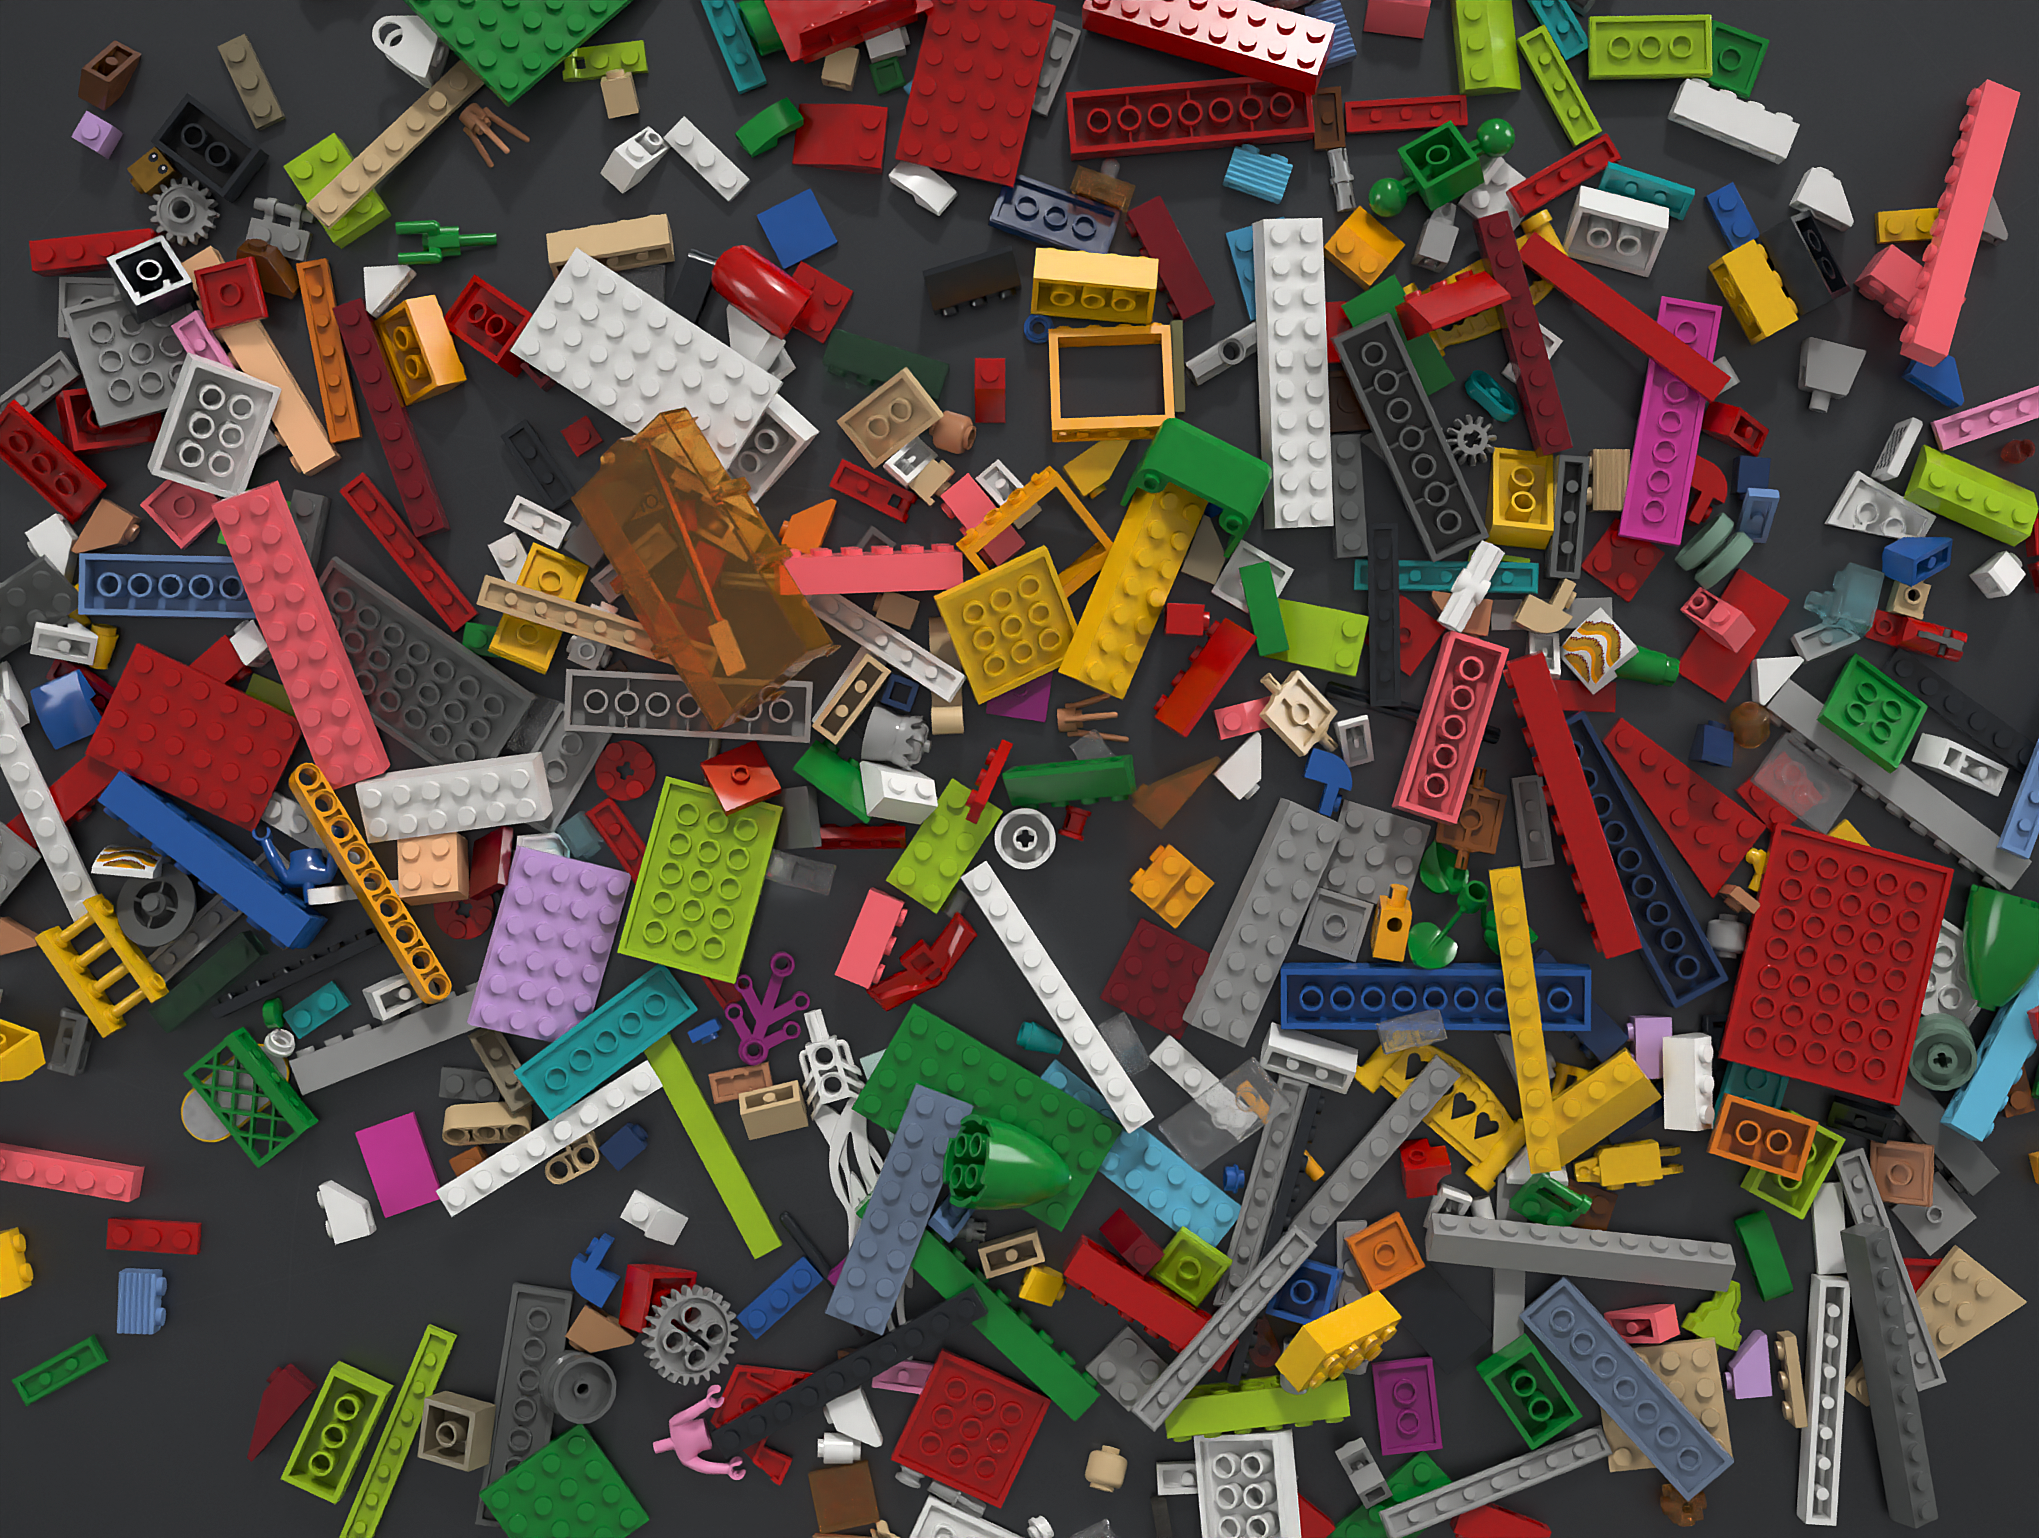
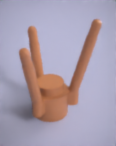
[459,103,530,168]
[1057,693,1129,743]

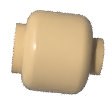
[1085,1445,1128,1493]

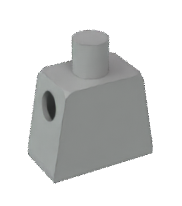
[1798,337,1866,413]

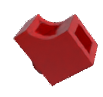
[1398,1138,1451,1199]

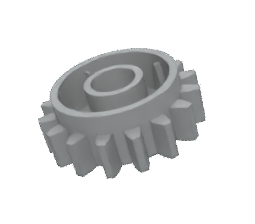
[149,177,220,246]

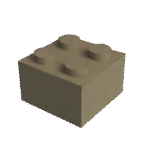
[417,1391,496,1472]

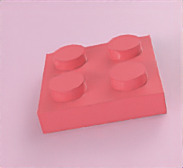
[140,479,220,550]

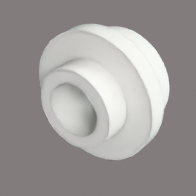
[264,1029,295,1058]
[1027,1516,1054,1538]

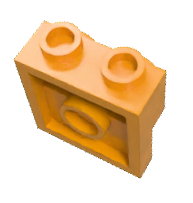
[1129,843,1215,929]

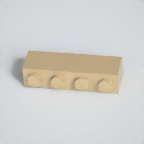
[546,214,675,280]

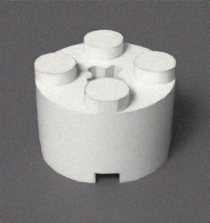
[995,808,1056,869]

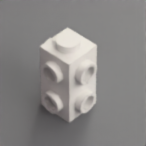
[566,601,624,671]

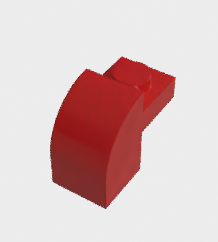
[1684,455,1727,527]

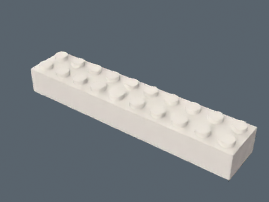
[1252,218,1334,529]

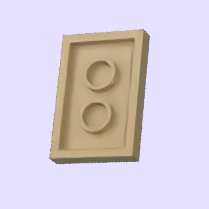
[837,367,944,469]

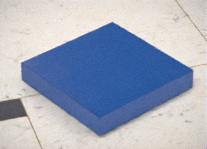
[756,188,838,271]

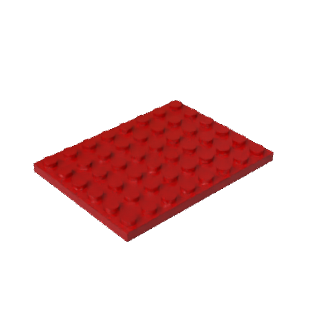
[1718,822,1954,1106]

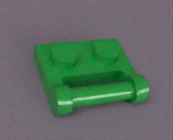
[1509,1172,1592,1227]

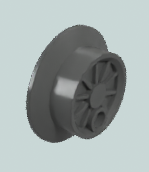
[117,863,197,947]

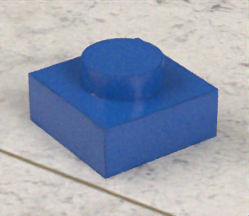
[687,1016,723,1045]

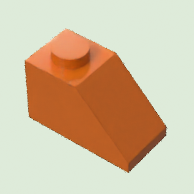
[778,499,838,554]

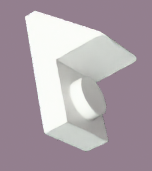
[30,618,98,665]
[620,1190,689,1246]

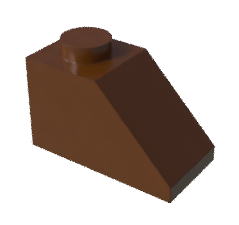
[78,40,141,111]
[236,239,301,299]

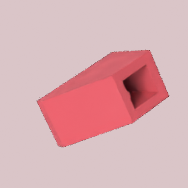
[1680,587,1756,653]

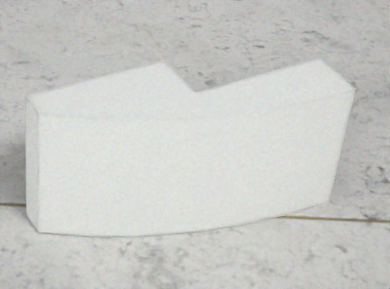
[889,161,958,216]

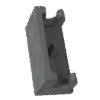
[47,1007,95,1076]

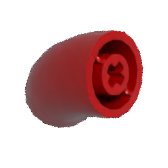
[711,245,814,340]

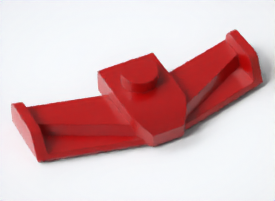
[865,911,977,1012]

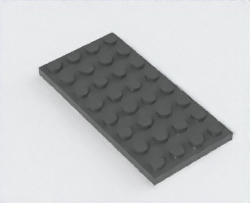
[318,556,536,766]

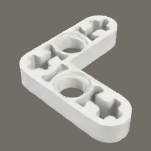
[307,880,399,905]

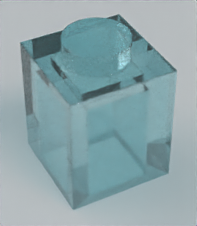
[555,811,604,860]

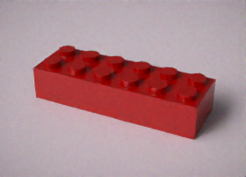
[1063,1234,1239,1372]

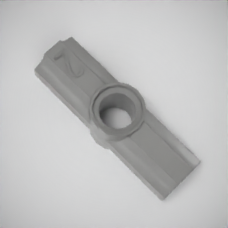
[1184,321,1257,387]

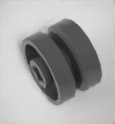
[539,1349,616,1424]

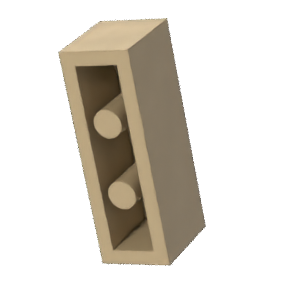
[812,653,893,745]

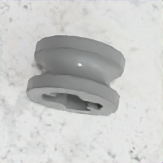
[895,1465,925,1488]

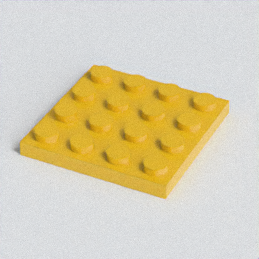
[933,545,1077,705]

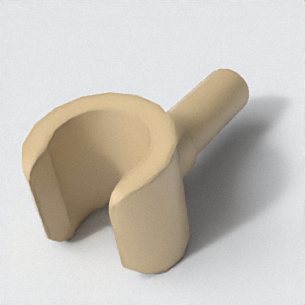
[870,1520,900,1538]

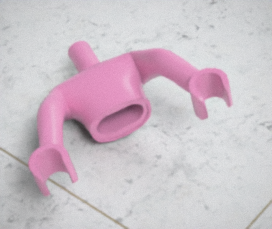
[653,1385,746,1480]

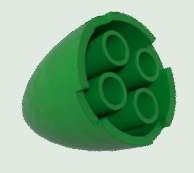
[1963,884,2039,1011]
[943,1114,1071,1210]

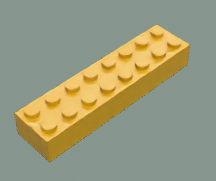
[1058,482,1208,700]

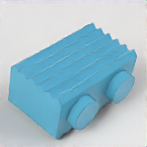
[1222,144,1293,204]

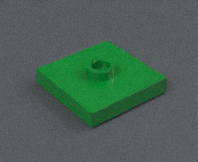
[1690,20,1770,100]

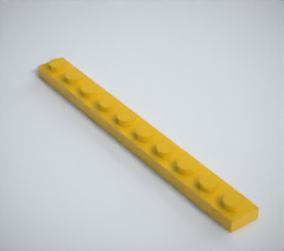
[1489,866,1562,1174]

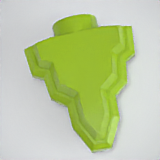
[1681,1280,1742,1352]

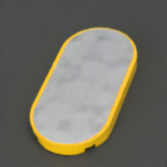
[181,1044,291,1142]

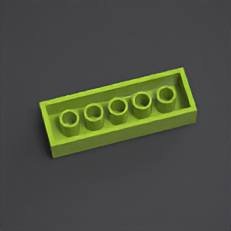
[1164,1373,1351,1442]

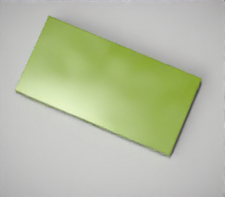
[1588,15,1713,80]

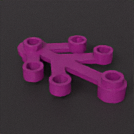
[724,951,810,1066]

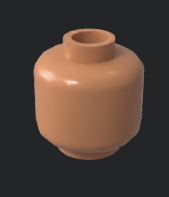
[929,411,977,454]

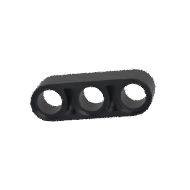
[668,248,718,326]

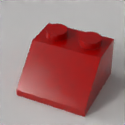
[618,1264,697,1333]

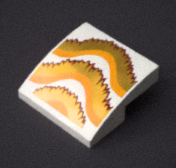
[1560,607,1639,694]
[91,844,171,879]

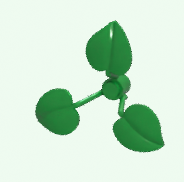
[1407,841,1539,970]

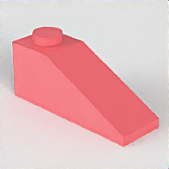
[1212,696,1271,740]

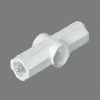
[1437,540,1505,633]

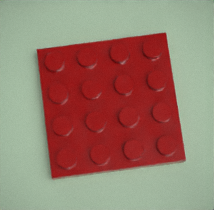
[891,1348,1052,1509]

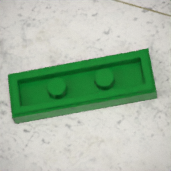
[1238,561,1289,657]
[12,1335,109,1407]

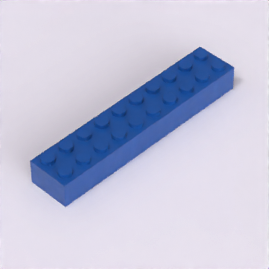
[1281,962,1591,1031]

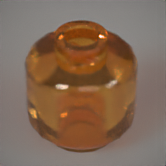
[1729,701,1770,748]

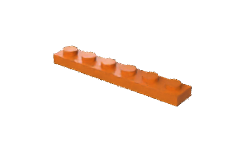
[296,258,362,444]

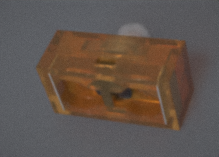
[1070,158,1136,214]

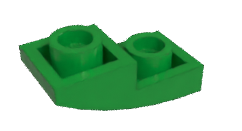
[735,97,804,158]

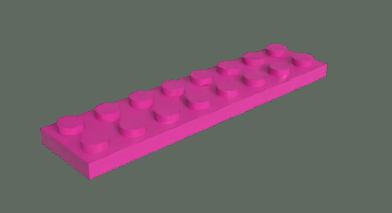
[1618,296,1723,547]

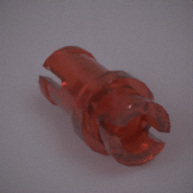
[2001,439,2035,464]

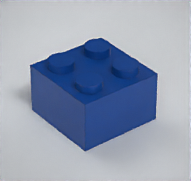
[1265,1259,1345,1325]

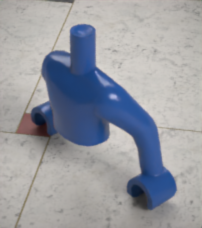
[252,825,344,906]

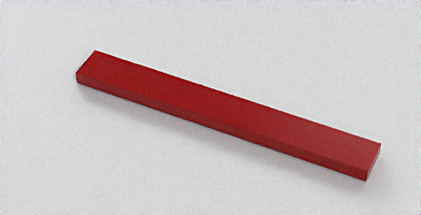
[1519,232,1731,404]
[585,797,746,1010]

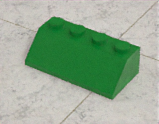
[1002,754,1136,809]

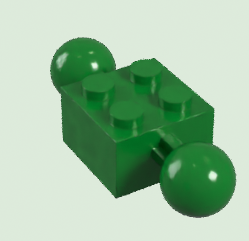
[1368,118,1515,217]

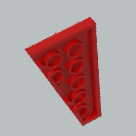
[1601,718,1767,899]

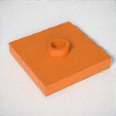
[1344,1211,1426,1294]

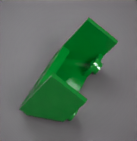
[1120,418,1272,559]

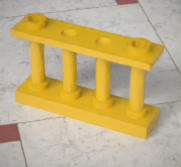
[34,893,170,1038]

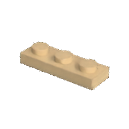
[1774,1330,1808,1428]

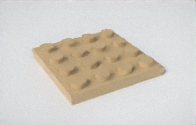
[1600,1337,1733,1472]

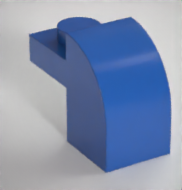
[1302,748,1352,817]
[571,1233,621,1308]

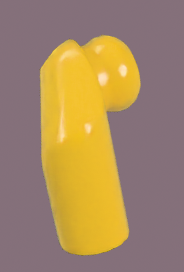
[1745,848,1767,893]

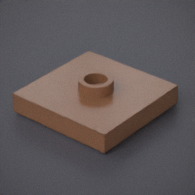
[1870,1140,1935,1207]

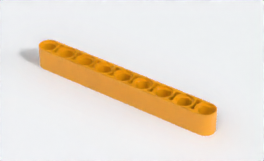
[289,763,452,1004]

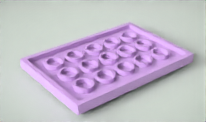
[467,845,631,1042]

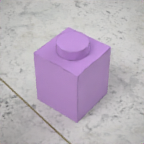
[71,111,124,159]

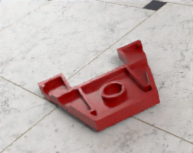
[710,1364,814,1486]

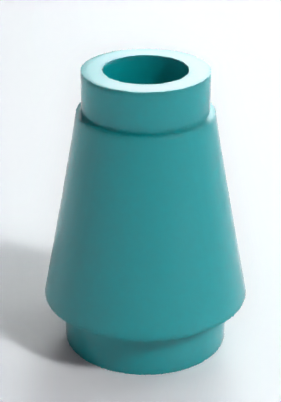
[1016,1021,1063,1055]

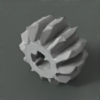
[1446,415,1497,467]

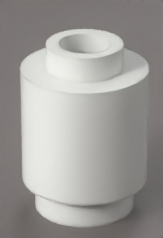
[818,1433,861,1464]

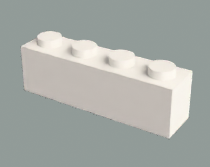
[1667,78,1800,164]

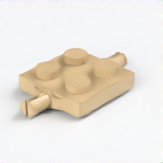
[1259,670,1338,757]

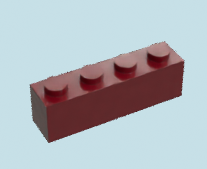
[1124,195,1216,323]

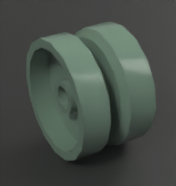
[1675,512,1754,590]
[1909,1013,1977,1091]

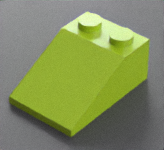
[1264,598,1369,677]

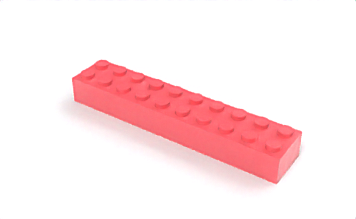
[211,480,391,790]

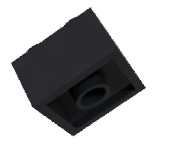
[106,235,194,325]

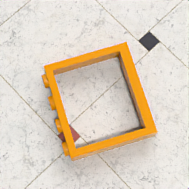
[1048,322,1175,442]
[956,466,1113,598]

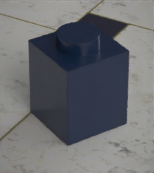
[1730,456,1771,501]
[881,673,921,713]
[598,1121,649,1171]

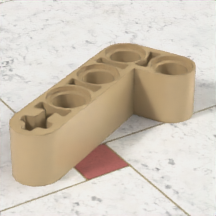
[929,617,964,735]
[545,1101,603,1184]

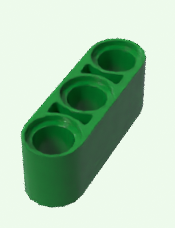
[1734,1210,1794,1303]

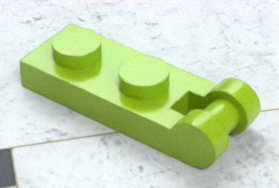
[562,40,648,82]

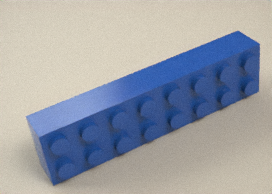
[98,771,328,950]

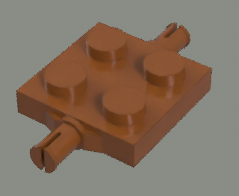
[1434,767,1507,870]

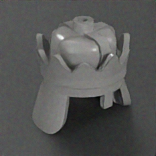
[861,701,932,771]

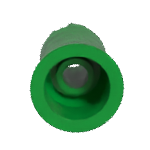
[1614,644,1680,687]

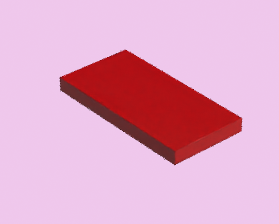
[0,399,107,525]
[1678,568,1790,703]

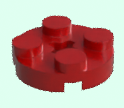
[595,740,657,801]
[433,880,496,940]

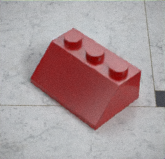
[1395,269,1511,341]

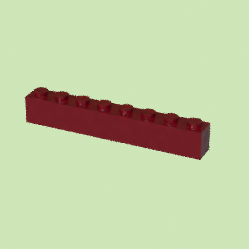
[1472,210,1573,458]
[332,298,451,540]

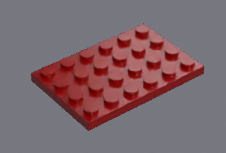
[895,0,1057,188]
[85,643,303,832]

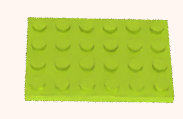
[617,776,784,984]

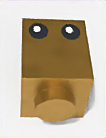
[127,146,182,197]

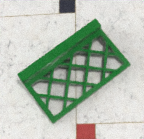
[183,1027,319,1169]

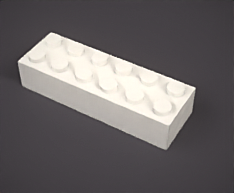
[355,752,553,843]

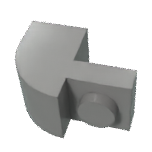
[1335,1437,1393,1509]

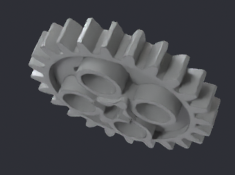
[641,1284,738,1385]

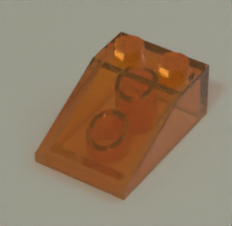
[1131,756,1222,830]

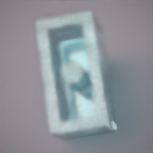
[1803,562,1885,638]

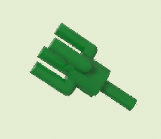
[395,220,497,265]

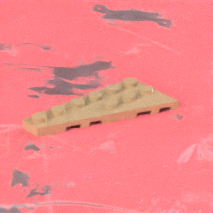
[1845,1245,2027,1407]

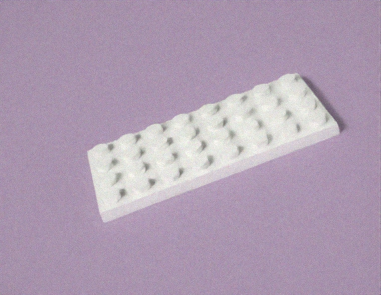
[510,247,783,486]

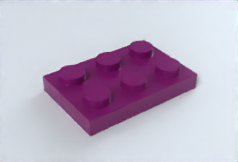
[1371,1356,1443,1456]

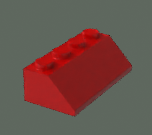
[1153,618,1257,738]

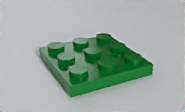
[1816,653,1928,774]

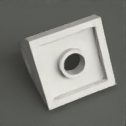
[372,16,450,89]

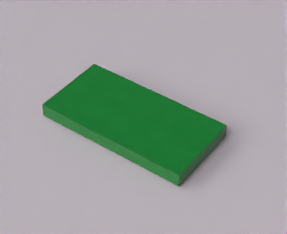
[1341,274,1455,397]

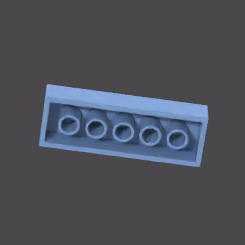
[78,553,257,620]

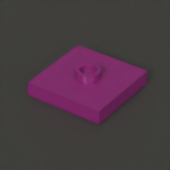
[986,670,1053,722]

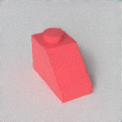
[1604,1304,1680,1343]

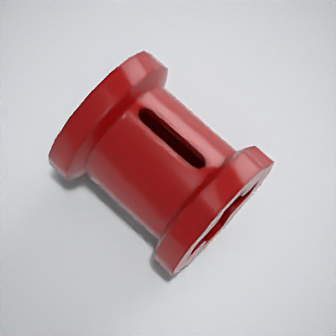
[1057,805,1092,841]

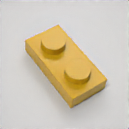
[1875,208,1939,244]

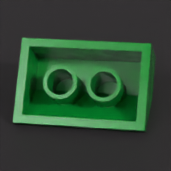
[793,739,874,824]

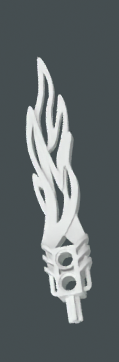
[799,1009,914,1361]

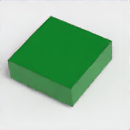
[868,56,907,96]

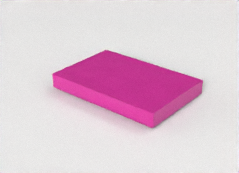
[355,1111,441,1218]

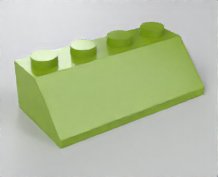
[1450,0,1521,97]
[1903,445,2039,547]

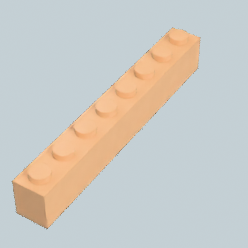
[181,246,342,476]

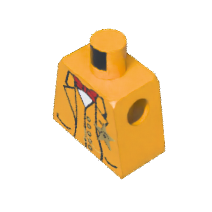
[1370,884,1412,962]

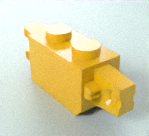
[1573,1139,1684,1190]

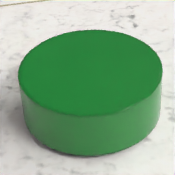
[262,998,285,1029]

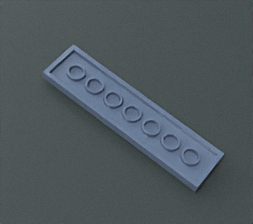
[825,1083,973,1335]
[1519,1275,1734,1501]

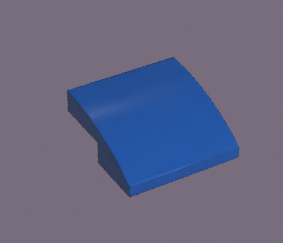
[30,669,102,750]

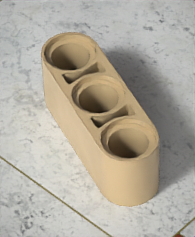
[442,1102,532,1146]

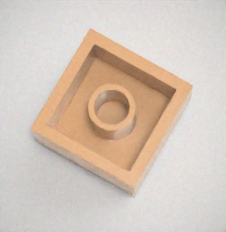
[397,832,469,906]

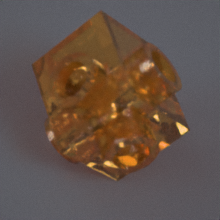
[1660,1484,1707,1527]

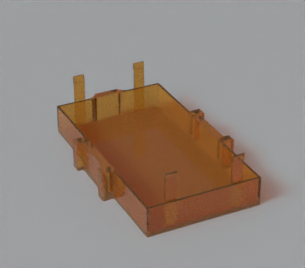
[571,407,841,730]

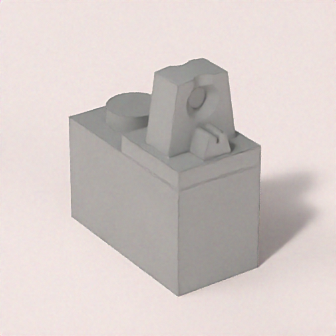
[1411,203,1459,273]

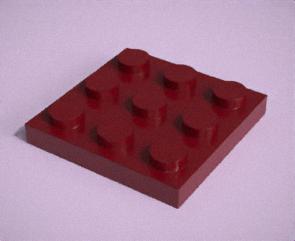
[1099,918,1210,1040]

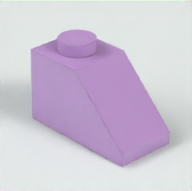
[1723,1330,1772,1399]

